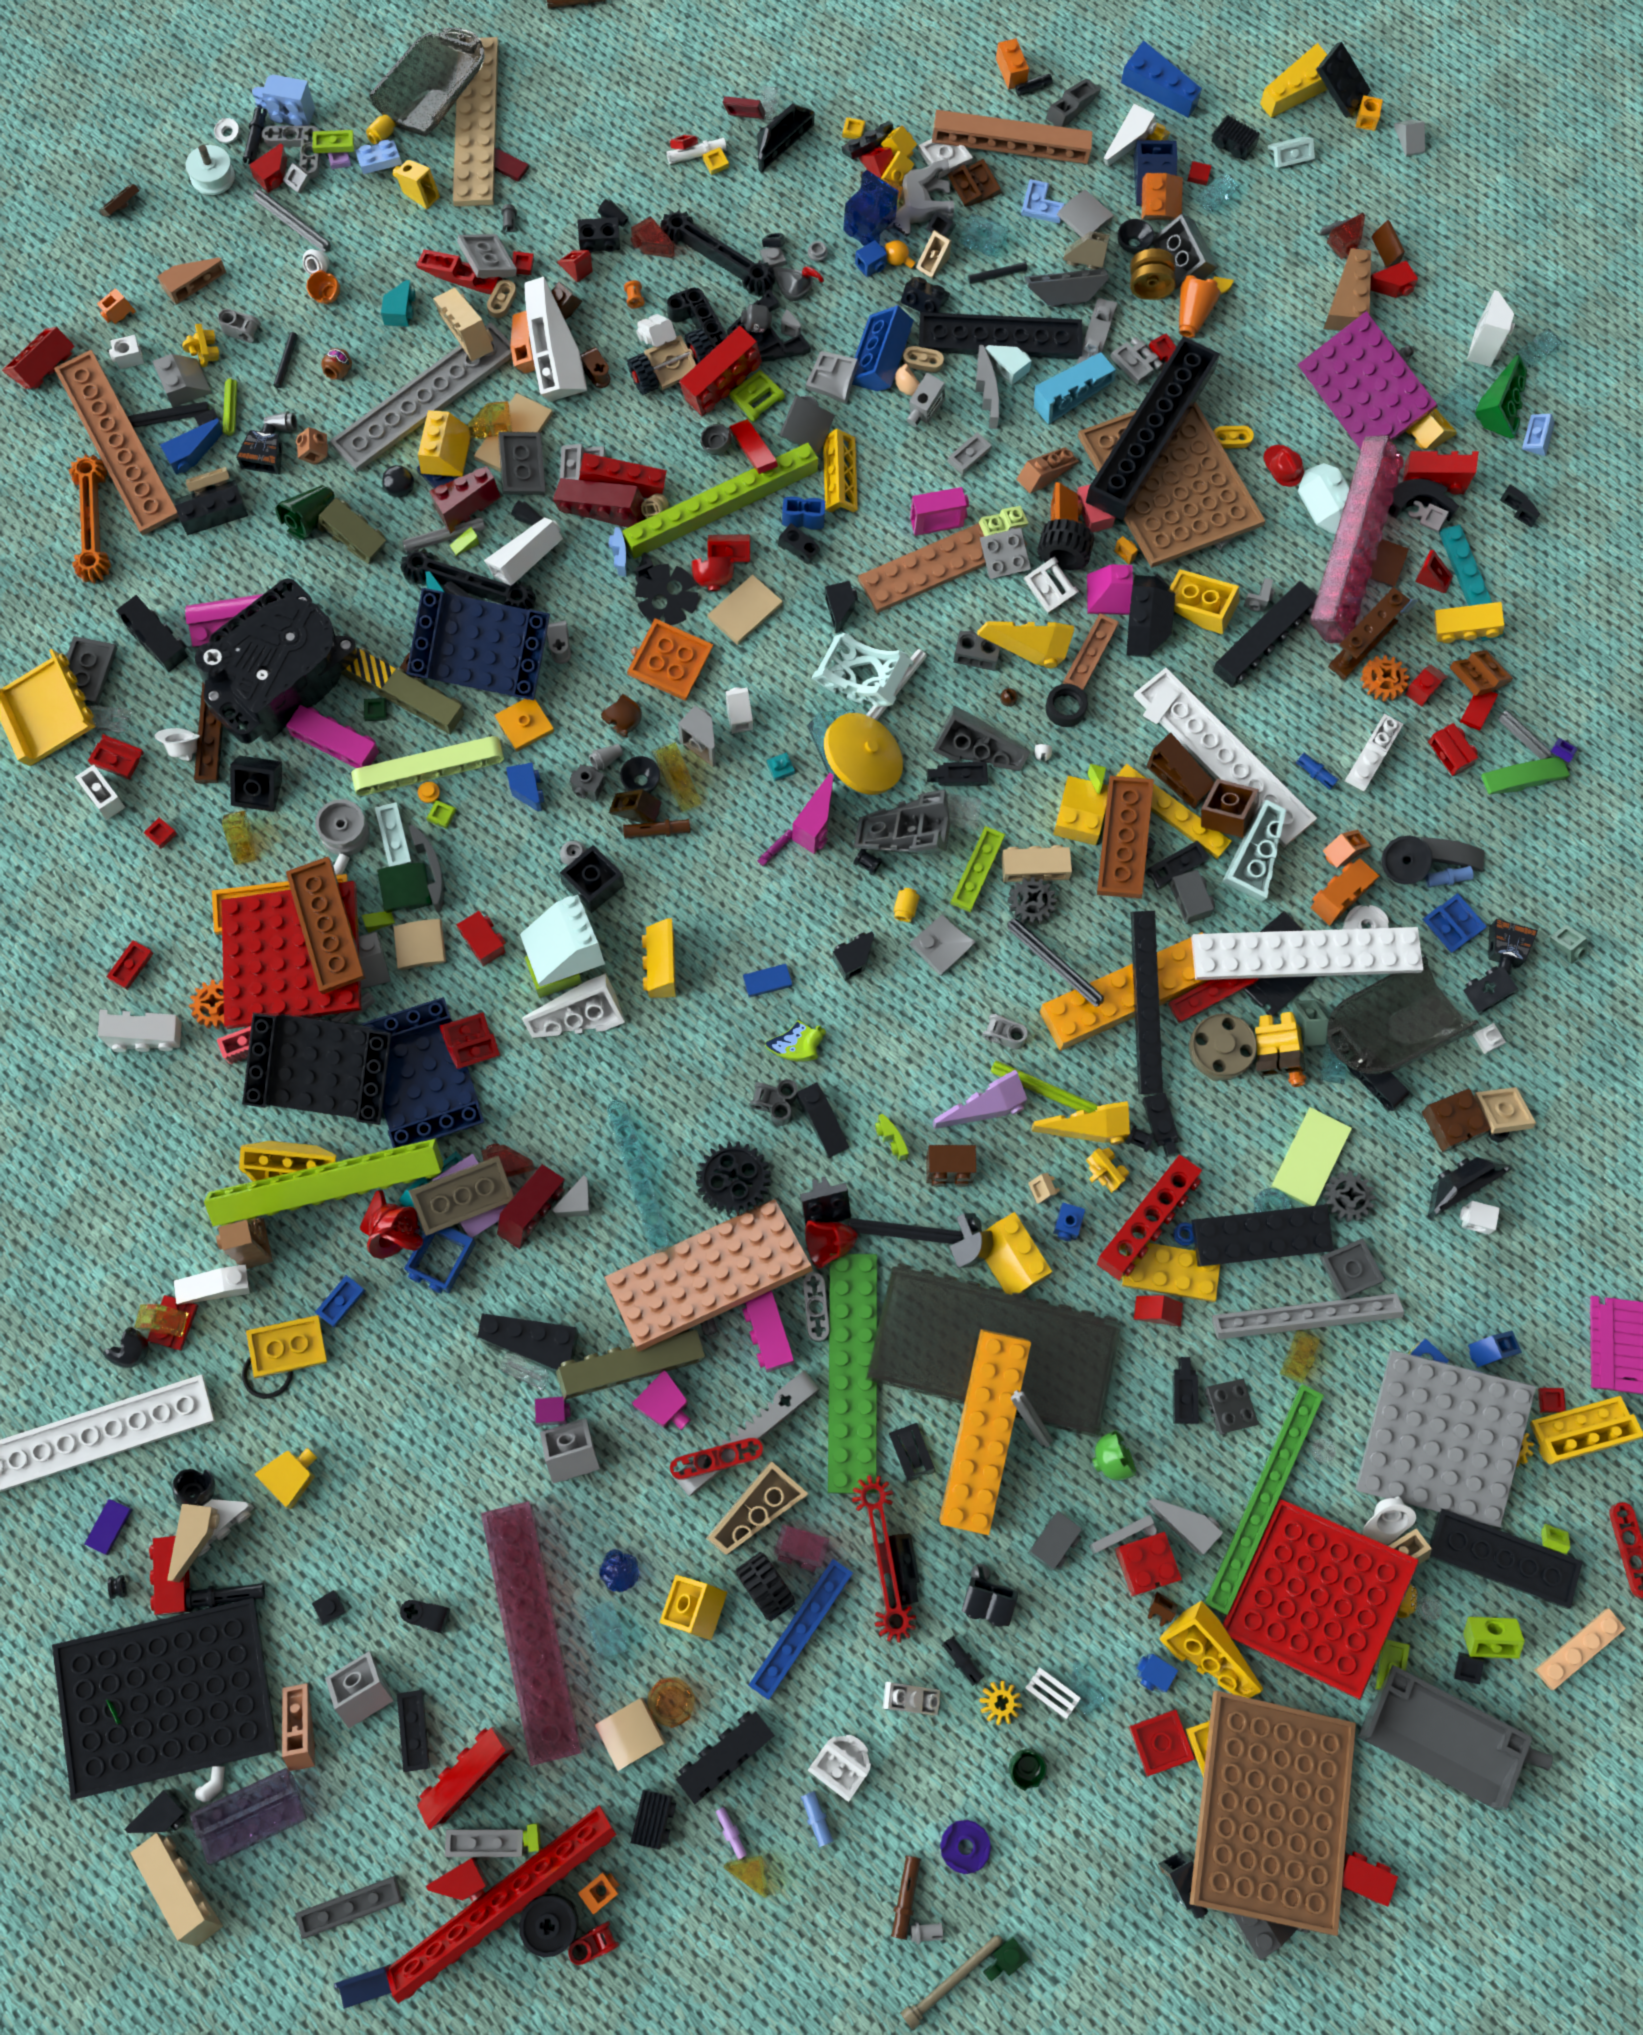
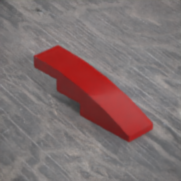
[416,249,503,295]

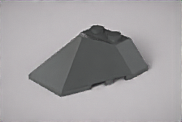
[854,789,950,855]

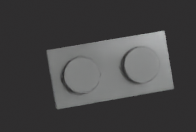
[948,432,992,475]

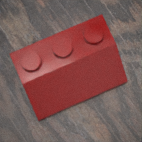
[2,327,75,389]

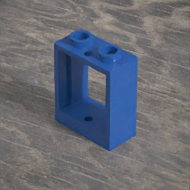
[404,1227,476,1294]

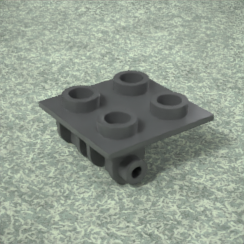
[1204,1378,1259,1435]

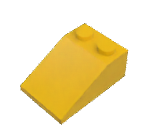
[1170,569,1240,634]
[1053,776,1109,846]

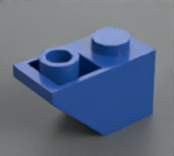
[506,763,545,811]

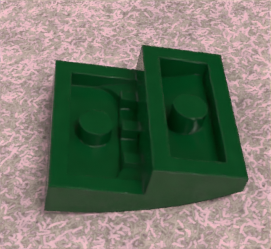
[377,863,432,913]

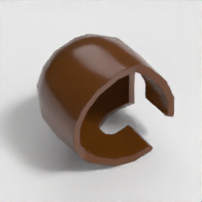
[601,694,642,738]

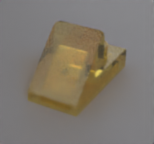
[1279,1330,1320,1384]

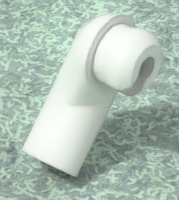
[195,1766,225,1802]

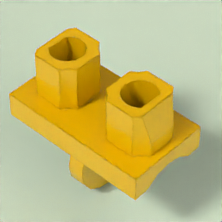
[182,324,219,367]
[1086,1148,1129,1193]

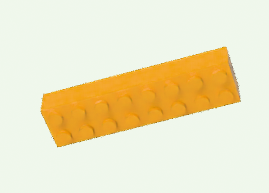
[1040,932,1210,1051]
[939,1329,1031,1535]

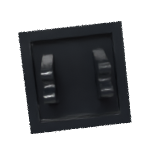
[800,1177,851,1226]

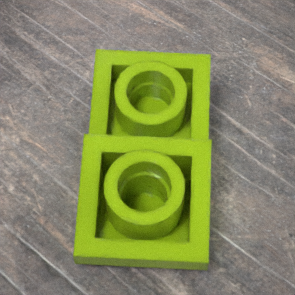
[875,1114,909,1161]

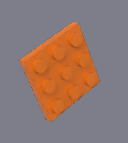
[627,618,713,701]

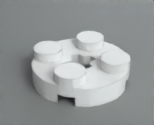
[1343,905,1389,929]

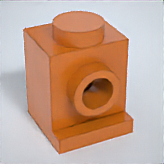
[97,288,136,324]
[578,1871,620,1915]

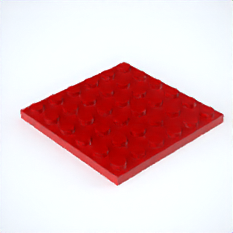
[221,881,362,1029]
[1223,1498,1419,1701]

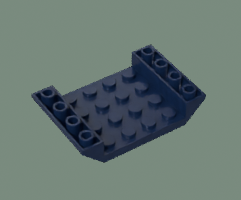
[406,587,550,700]
[359,997,485,1148]

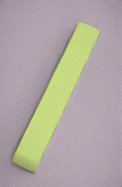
[351,736,504,796]

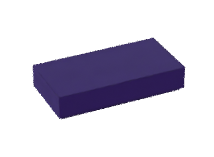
[84,1499,132,1555]

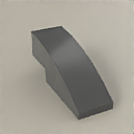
[1046,78,1101,127]

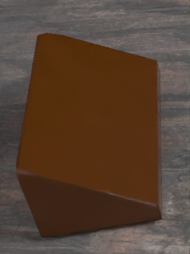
[1371,220,1405,268]

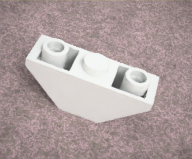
[198,1499,254,1557]
[882,1682,940,1716]

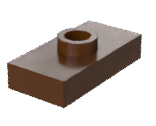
[99,184,140,217]

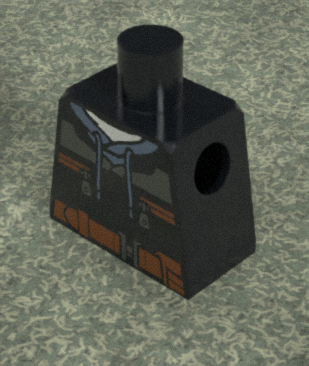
[236,423,283,475]
[1488,919,1538,975]
[1158,1851,1208,1919]

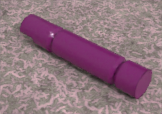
[757,829,792,866]

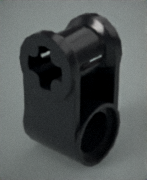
[400,1600,451,1634]

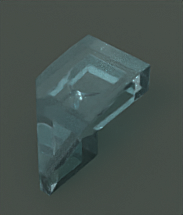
[1070,1660,1105,1717]

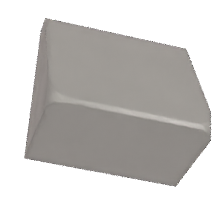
[781,309,801,338]

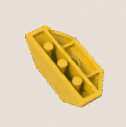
[239,1141,336,1181]

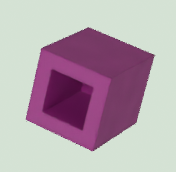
[535,1397,571,1426]

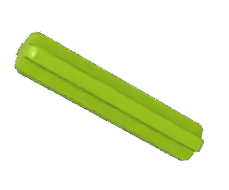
[223,378,238,436]

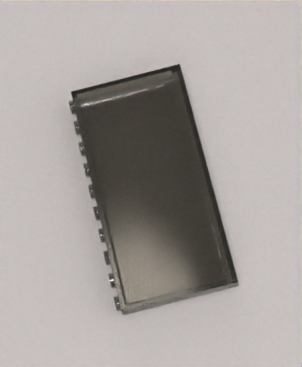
[865,1263,1122,1438]

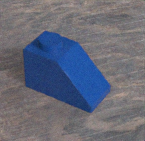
[1468,1331,1522,1368]

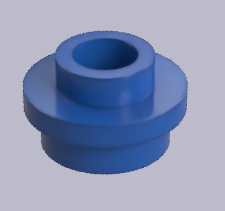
[1173,1222,1194,1246]

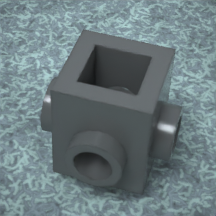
[570,764,606,801]

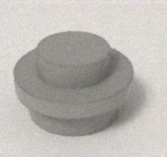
[808,241,828,261]

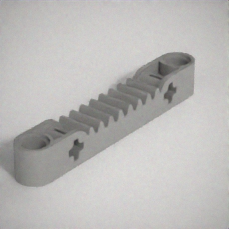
[674,1370,820,1497]

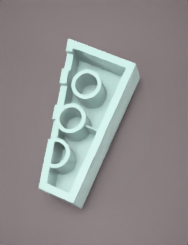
[1222,800,1286,902]

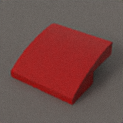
[439,1012,500,1069]

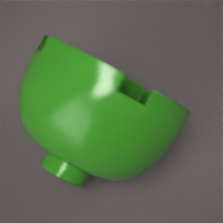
[1092,1430,1136,1481]

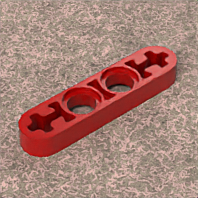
[670,1438,763,1480]
[1609,1502,1643,1599]

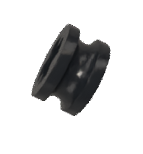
[107,1575,126,1599]

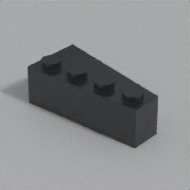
[477,1313,579,1372]

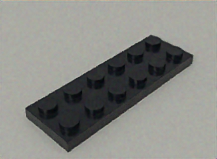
[1191,1205,1334,1267]
[1429,1509,1583,1609]

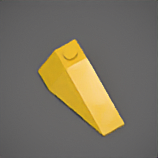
[977,621,1074,669]
[1031,1101,1130,1145]

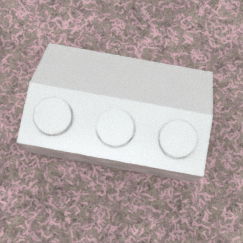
[1467,290,1515,367]

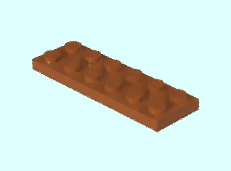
[1097,776,1154,899]
[286,856,366,994]

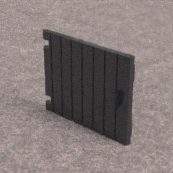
[1243,911,1318,1016]

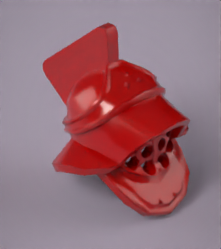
[360,1190,423,1259]

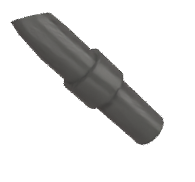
[1320,217,1356,235]

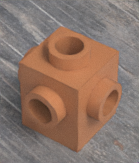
[296,427,328,465]

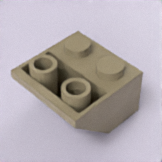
[1063,231,1110,269]

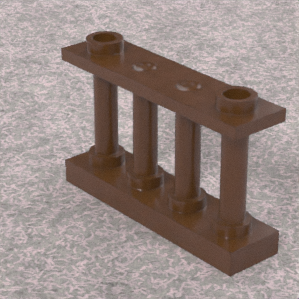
[1328,587,1410,680]

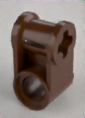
[580,347,611,388]

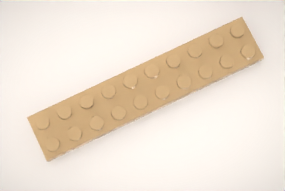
[453,37,499,206]

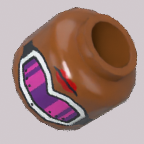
[321,348,352,380]

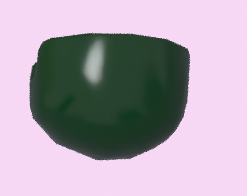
[1008,1749,1047,1791]

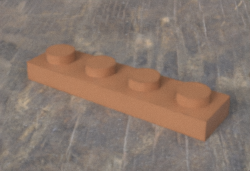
[1063,613,1119,691]

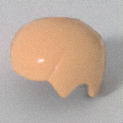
[895,364,920,396]

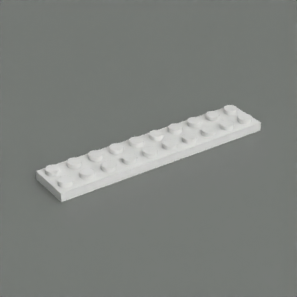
[1134,668,1317,848]
[1191,927,1423,980]
[0,1374,216,1492]

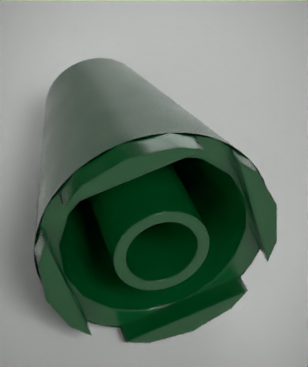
[275,485,335,540]

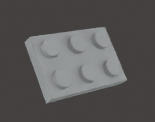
[457,234,517,278]

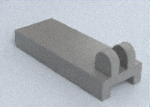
[1089,1515,1157,1554]

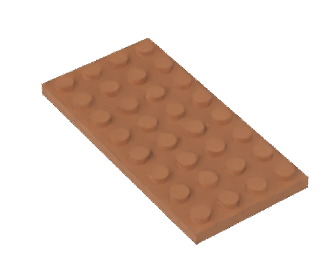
[604,1199,813,1352]

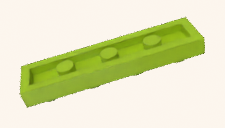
[950,826,1005,912]

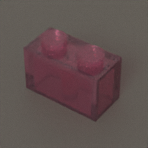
[774,1524,829,1572]

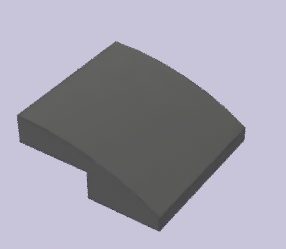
[779,396,835,454]

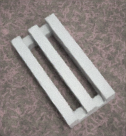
[1025,1667,1081,1720]

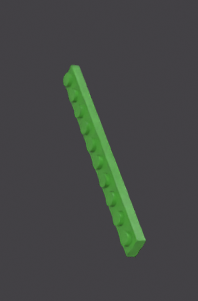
[1204,1384,1324,1616]

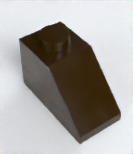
[609,789,662,823]

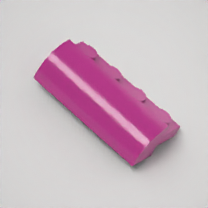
[185,594,263,648]

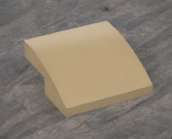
[394,919,446,970]
[595,1697,666,1771]

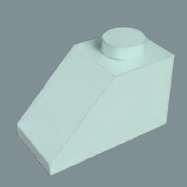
[985,345,1031,386]

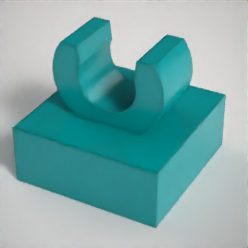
[766,752,795,781]

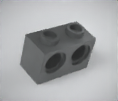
[953,631,1000,671]

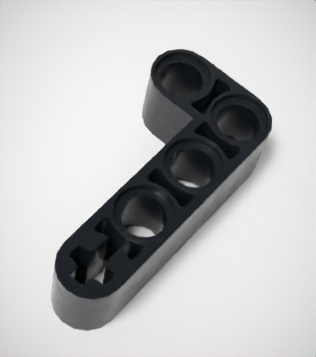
[667,287,728,349]

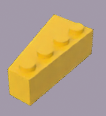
[1260,43,1328,118]

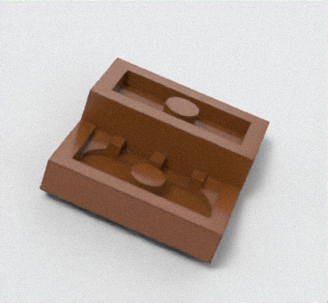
[1449,650,1513,696]

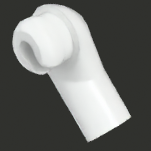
[333,854,350,875]

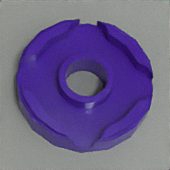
[940,1820,991,1874]

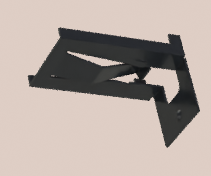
[889,1423,936,1483]

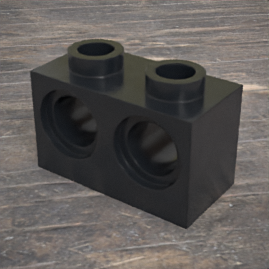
[577,217,620,253]

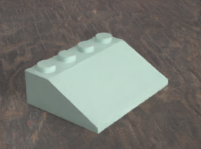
[520,895,605,987]

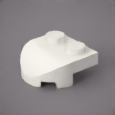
[808,1735,871,1802]

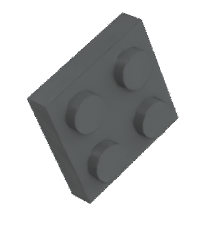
[1320,1238,1385,1300]

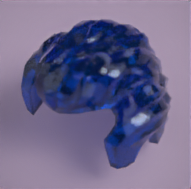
[599,1549,639,1592]

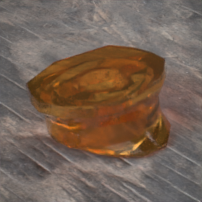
[647,1677,695,1728]

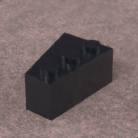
[116,595,189,673]

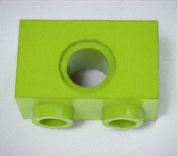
[1463,1617,1525,1659]

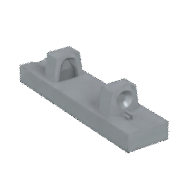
[1077,298,1117,364]

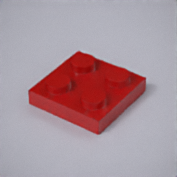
[1128,1709,1194,1776]

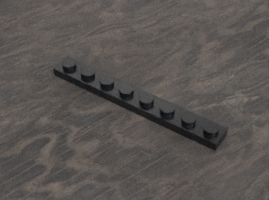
[1130,911,1163,1095]

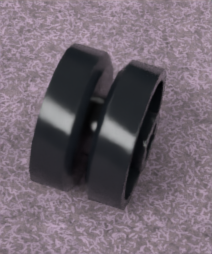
[1381,835,1433,885]
[519,1893,579,1957]

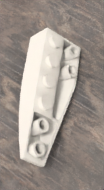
[525,277,588,402]

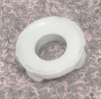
[214,118,241,144]

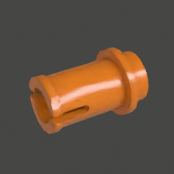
[1288,1071,1307,1087]

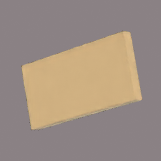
[474,393,553,472]

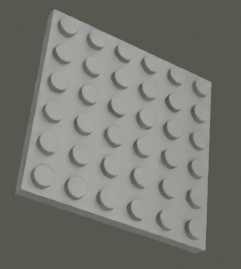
[1355,1349,1536,1527]

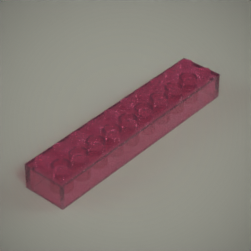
[1310,435,1404,643]
[481,1501,583,1766]

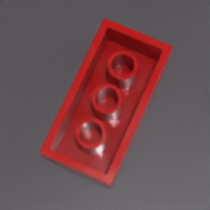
[679,326,762,416]

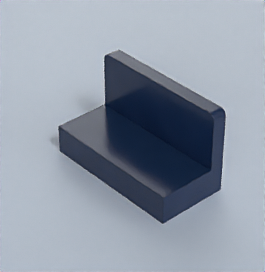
[334,1964,391,2009]

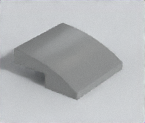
[1057,190,1114,237]
[560,444,606,480]

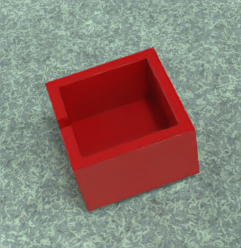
[1115,1532,1182,1597]

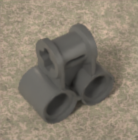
[749,1079,797,1126]

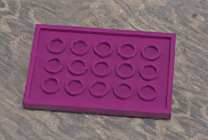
[1297,311,1438,460]

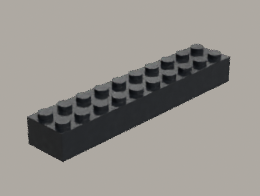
[1085,336,1220,521]

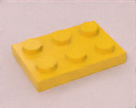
[246,1315,327,1379]

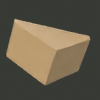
[916,230,952,278]

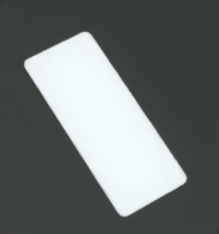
[1143,685,1178,724]

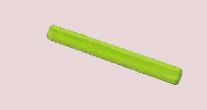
[991,1061,1098,1113]

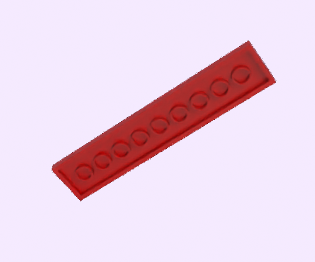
[386,1805,617,2004]

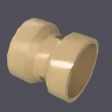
[641,493,669,518]

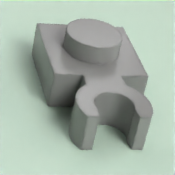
[1408,501,1449,533]

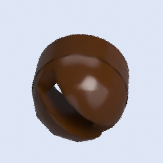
[1000,688,1018,707]

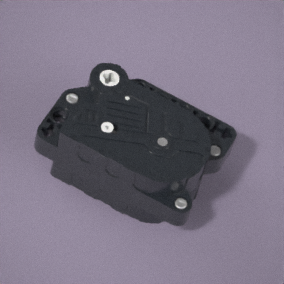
[195,578,358,744]

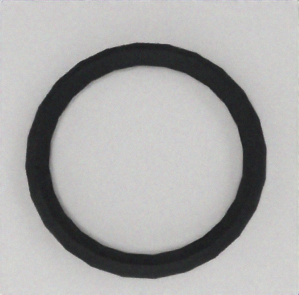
[242,1357,293,1399]

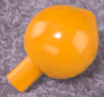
[885,240,916,269]

